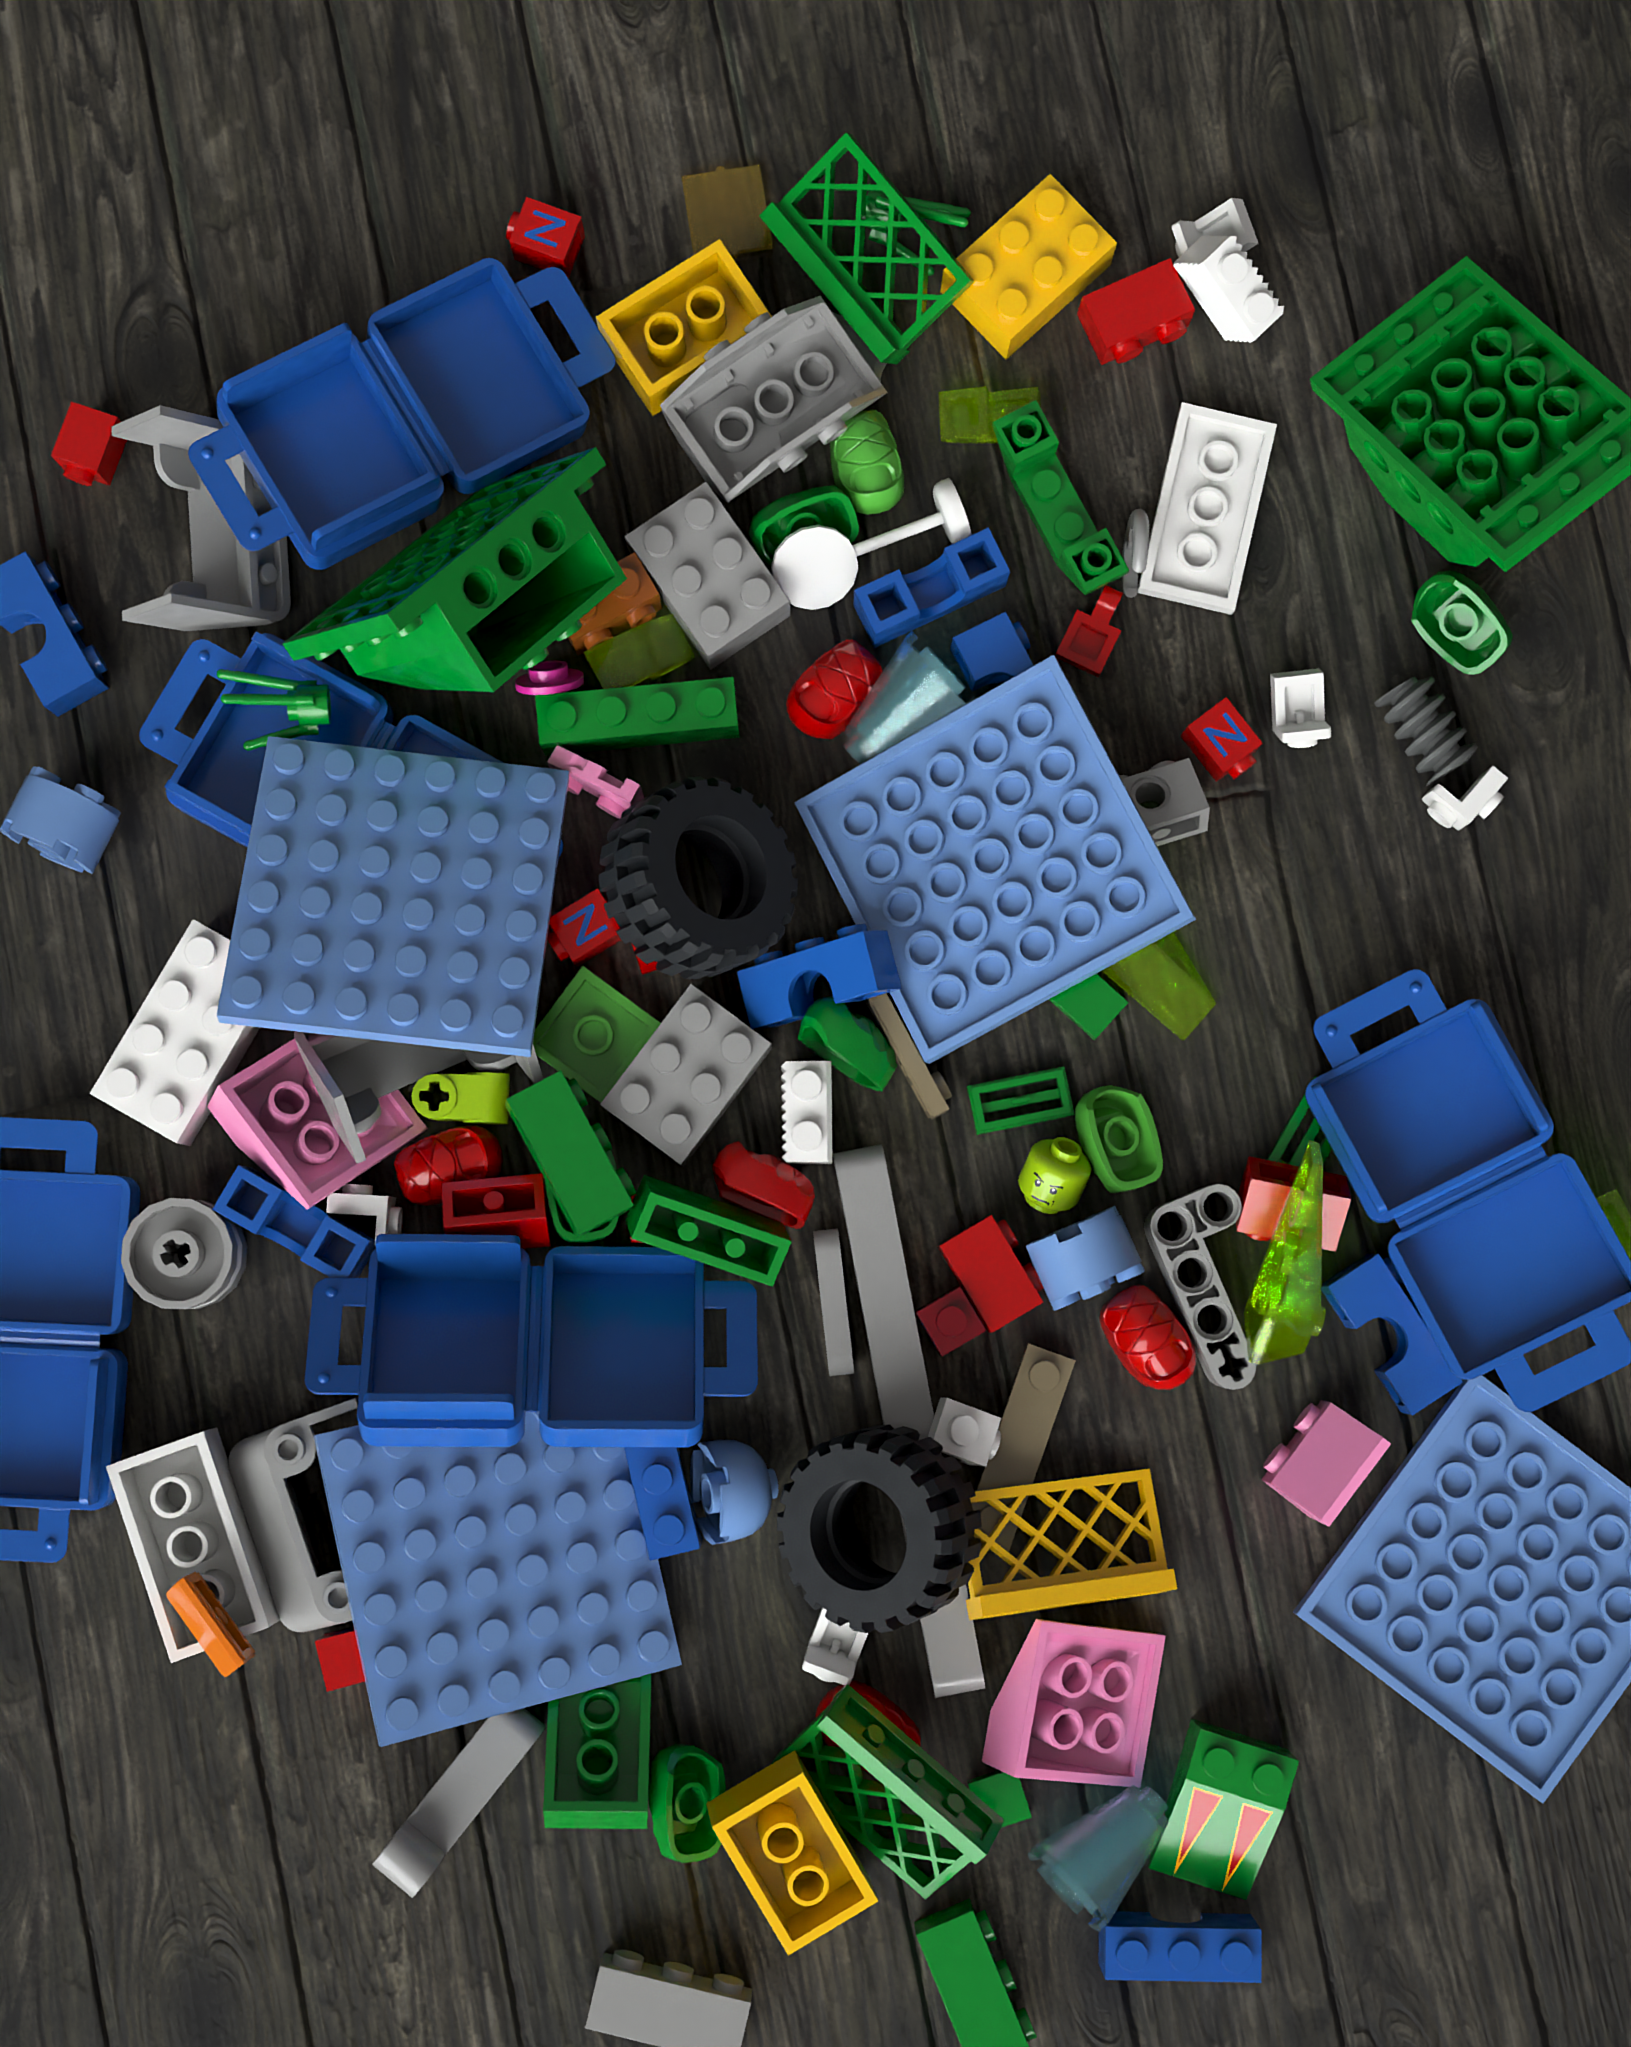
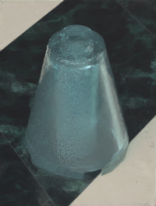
[843,631,977,765]
[1028,1785,1169,1932]

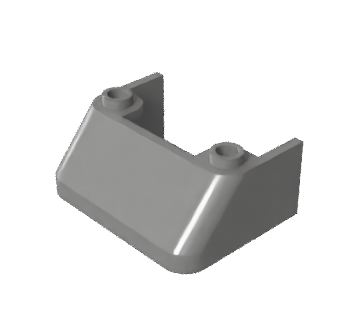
[111,405,291,631]
[294,1031,543,1164]
[228,1397,358,1632]

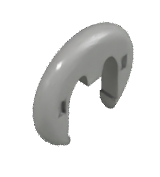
[1121,509,1149,598]

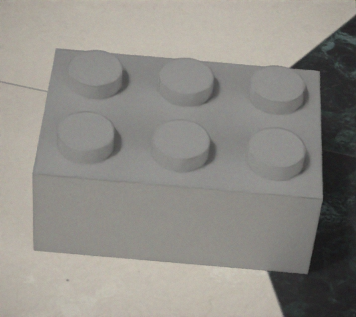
[624,482,791,670]
[600,984,772,1167]

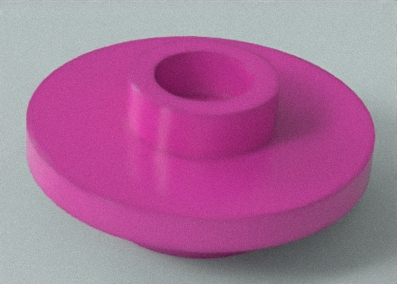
[515,660,584,695]

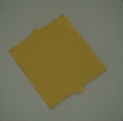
[681,165,772,259]

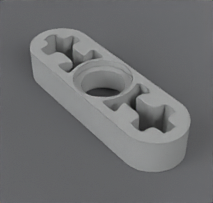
[813,1228,854,1376]

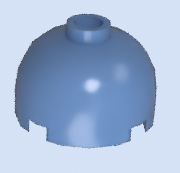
[690,1440,778,1545]

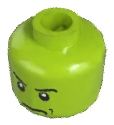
[1018,1137,1092,1214]

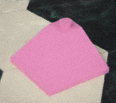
[207,1038,428,1210]
[982,1619,1166,1788]

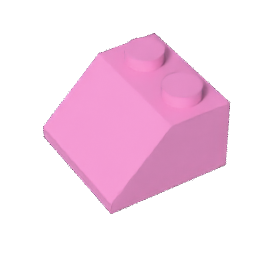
[1261,1400,1391,1526]

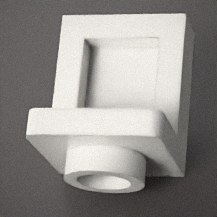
[1172,198,1259,257]
[1270,668,1331,748]
[1422,766,1508,831]
[326,1184,403,1246]
[928,1398,1001,1467]
[802,1607,868,1686]

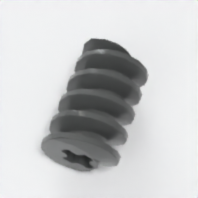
[1374,677,1478,786]

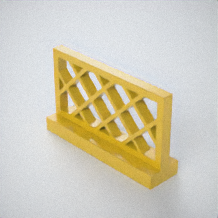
[966,1469,1177,1621]

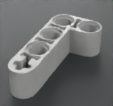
[1144,1184,1256,1390]
[372,1708,547,1898]

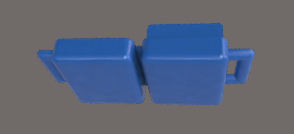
[188,258,615,570]
[139,632,563,859]
[1305,969,1631,1412]
[0,1117,140,1563]
[305,1234,758,1448]

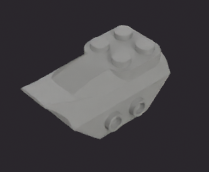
[660,296,888,502]

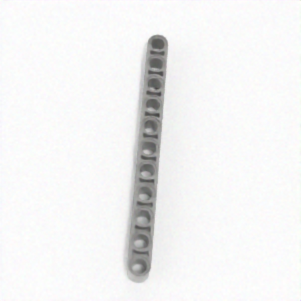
[833,1144,986,1698]

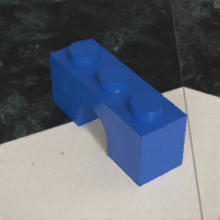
[853,527,1010,648]
[0,551,109,717]
[950,612,1034,692]
[737,923,902,1029]
[212,1165,376,1278]
[1319,1254,1463,1415]
[624,1447,702,1561]
[1098,1911,1262,1983]

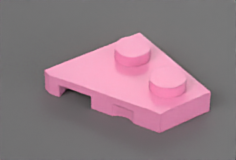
[547,745,644,819]

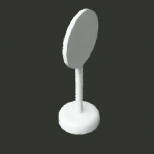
[771,478,972,610]

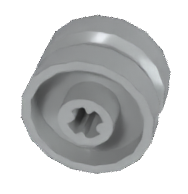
[121,1198,248,1309]

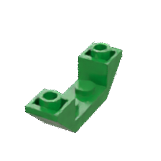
[992,400,1130,595]

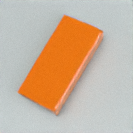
[166,1571,256,1677]

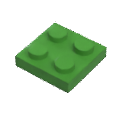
[533,966,661,1103]

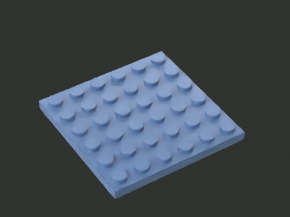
[794,655,1196,1064]
[217,736,569,1057]
[1293,1375,1631,1803]
[314,1411,682,1747]

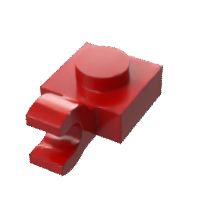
[1055,585,1123,678]

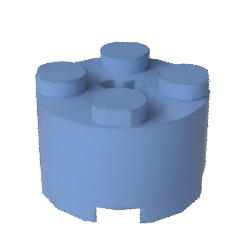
[0,766,121,874]
[1026,1206,1145,1311]

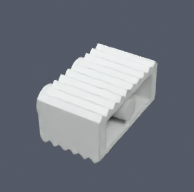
[1173,235,1284,343]
[781,1061,832,1165]

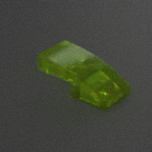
[939,386,1041,443]
[584,614,695,689]

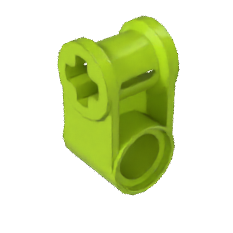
[411,1072,510,1125]

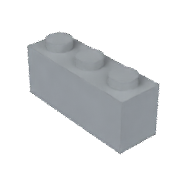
[585,1950,752,2047]

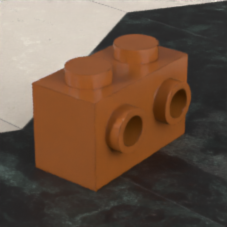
[568,552,662,656]

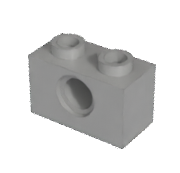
[1119,758,1210,846]

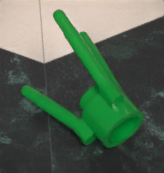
[865,191,971,276]
[216,669,331,751]

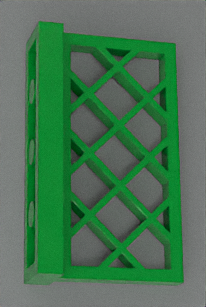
[759,132,975,365]
[771,1684,1005,1899]

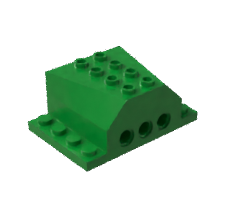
[1310,256,1631,572]
[282,447,627,692]

